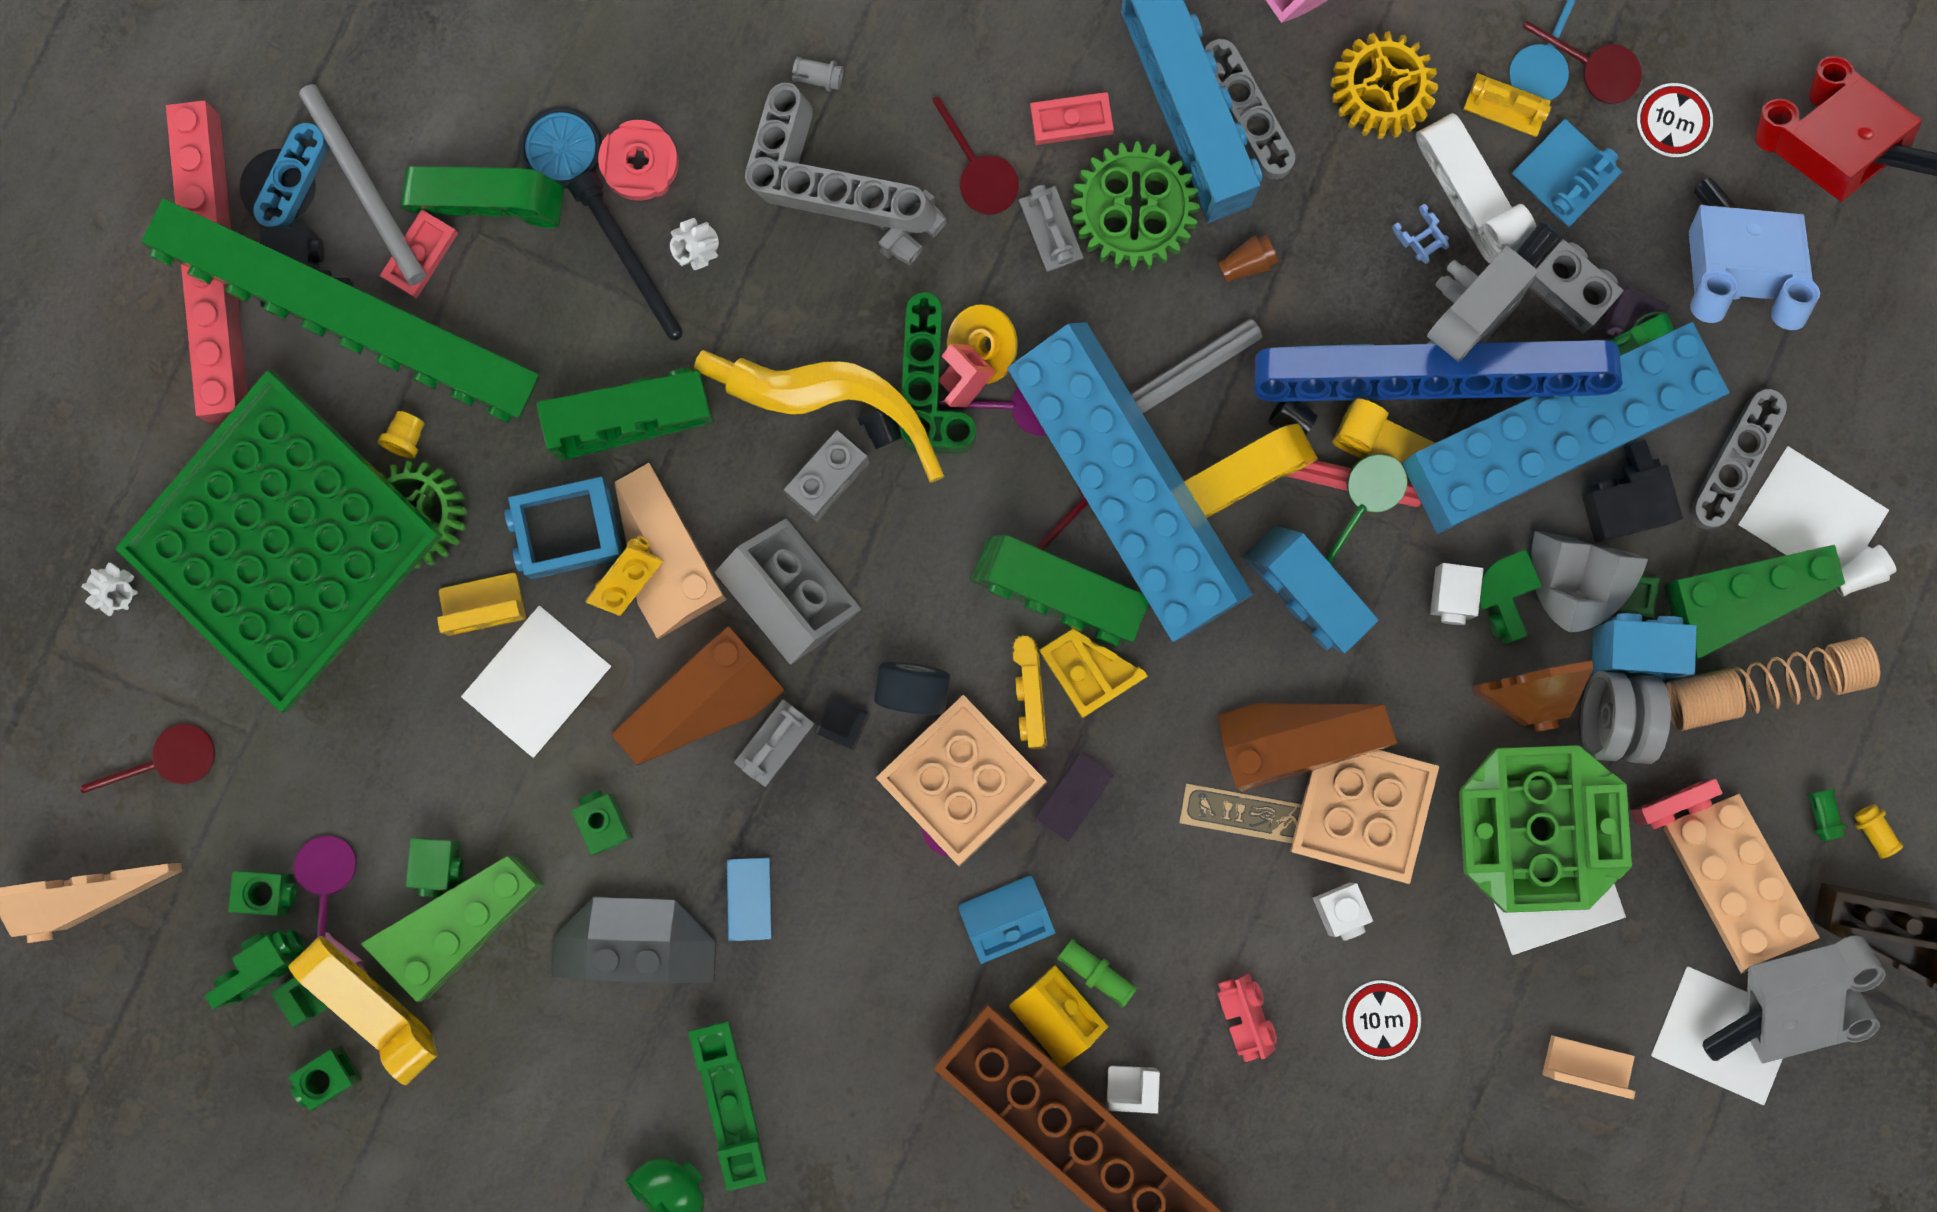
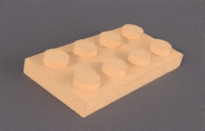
[1663,794,1820,974]

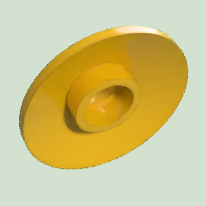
[947,305,1018,384]

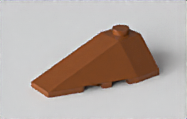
[611,626,785,765]
[1473,660,1594,732]
[1218,703,1397,792]

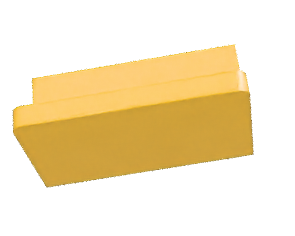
[437,573,527,636]
[1009,965,1109,1067]

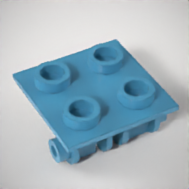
[1511,119,1623,228]

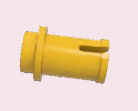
[1854,804,1903,859]

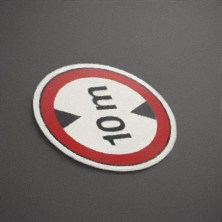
[1637,83,1713,157]
[1342,980,1421,1060]

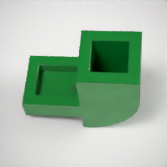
[1479,549,1542,645]

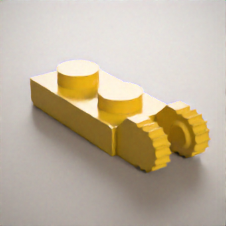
[1012,635,1047,749]

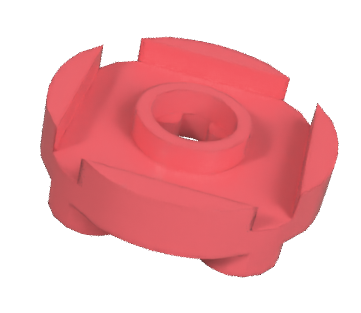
[598,120,679,201]

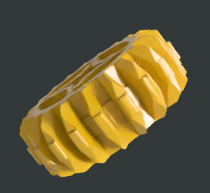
[1330,31,1438,139]

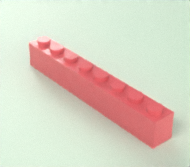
[166,100,248,425]

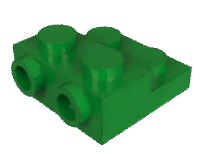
[204,929,305,1010]

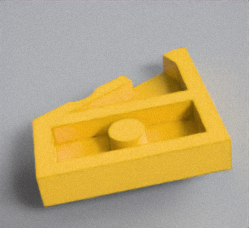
[1039,629,1148,718]

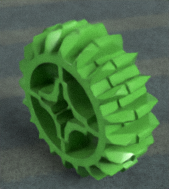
[379,461,468,569]

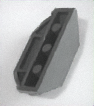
[552,897,716,983]

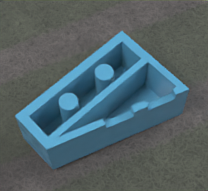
[1242,525,1379,654]

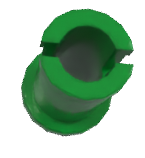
[1807,789,1848,841]

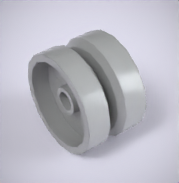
[1580,671,1671,764]

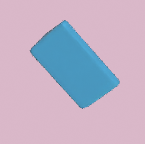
[727,858,772,941]

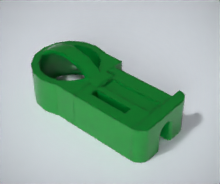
[1610,312,1675,356]

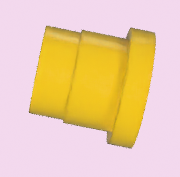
[377,411,425,459]

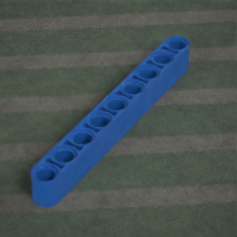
[1254,340,1623,402]

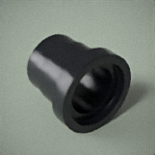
[1268,401,1318,435]
[857,409,902,449]

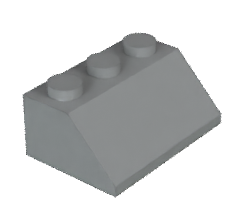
[714,518,862,665]

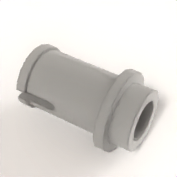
[792,56,844,92]

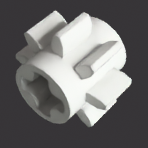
[670,218,719,270]
[81,563,138,616]

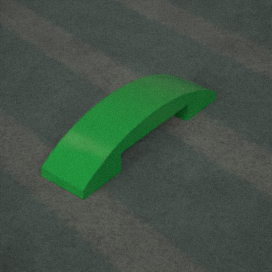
[688,1021,767,1192]

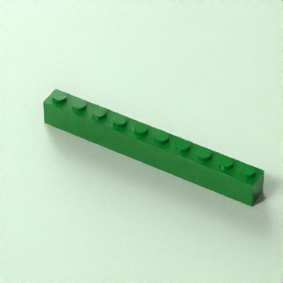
[141,198,540,424]

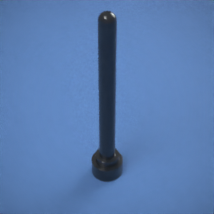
[568,171,683,341]

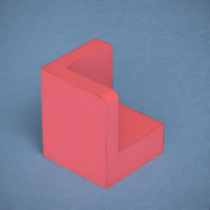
[939,344,995,407]

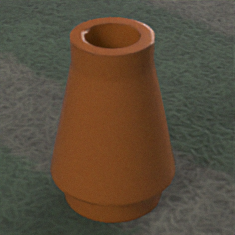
[1217,234,1279,283]

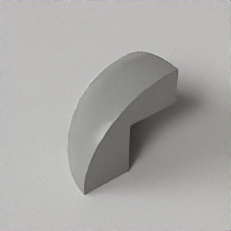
[1531,531,1648,632]

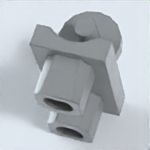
[877,189,947,266]

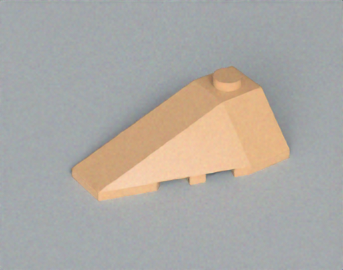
[615,463,727,639]
[0,863,182,943]

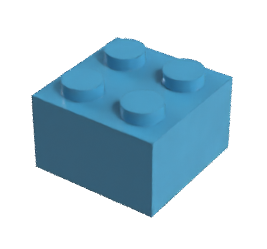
[1591,613,1697,680]

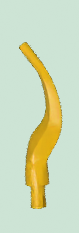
[694,350,944,483]

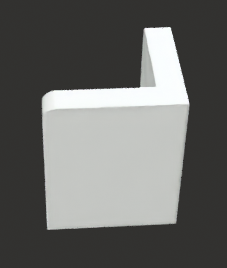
[1106,1065,1160,1113]

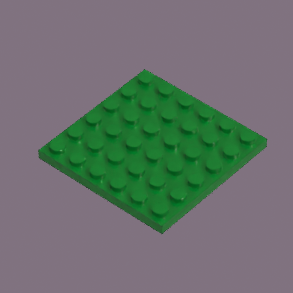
[115,370,443,713]

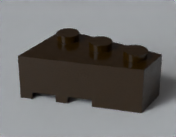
[1813,883,1937,991]

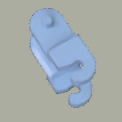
[1392,204,1449,264]

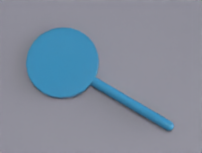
[1509,0,1576,101]

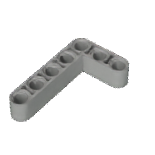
[745,83,937,233]

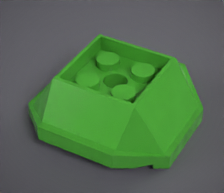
[1459,745,1632,913]

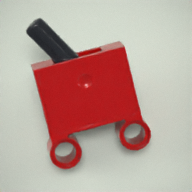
[1754,56,1937,202]

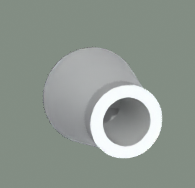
[1836,545,1896,597]

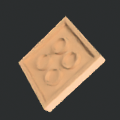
[876,695,1047,867]
[1290,750,1439,884]

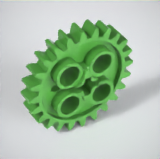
[1071,141,1200,271]

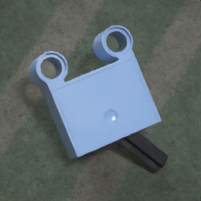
[1688,178,1820,330]

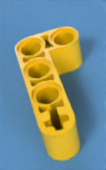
[1332,398,1435,482]
[1184,423,1318,518]
[288,936,438,1085]

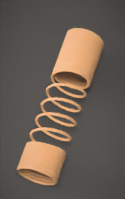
[1666,637,1880,731]

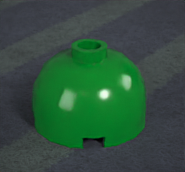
[624,1157,704,1212]

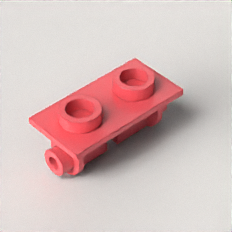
[1217,972,1277,1062]

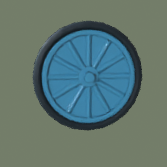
[520,107,602,188]

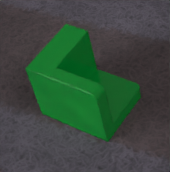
[271,977,328,1027]

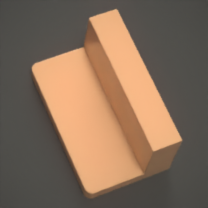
[1542,1035,1636,1100]

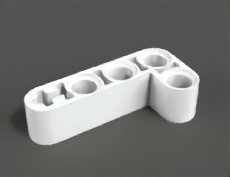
[1416,113,1536,263]

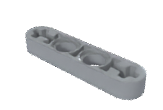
[1205,39,1295,180]
[1690,389,1787,530]

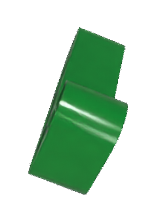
[400,166,564,228]
[900,292,976,454]

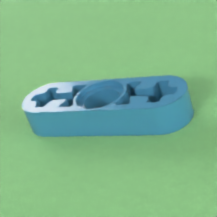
[253,123,329,228]

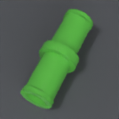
[1057,938,1138,1009]

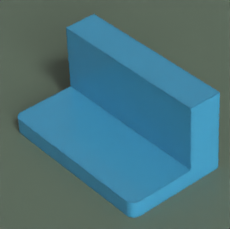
[958,876,1055,964]

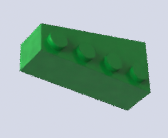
[536,368,714,462]
[970,535,1149,647]
[1664,544,1845,660]

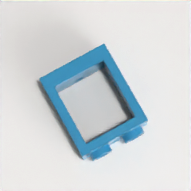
[505,477,623,580]

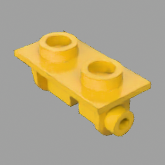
[1463,73,1551,137]
[585,536,663,616]

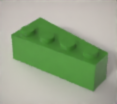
[361,856,544,1002]

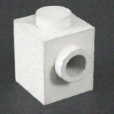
[1430,563,1483,625]
[1313,882,1373,941]

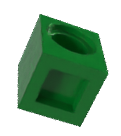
[228,871,297,916]
[288,1046,362,1111]

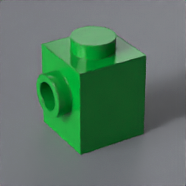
[571,790,633,855]
[406,838,464,897]

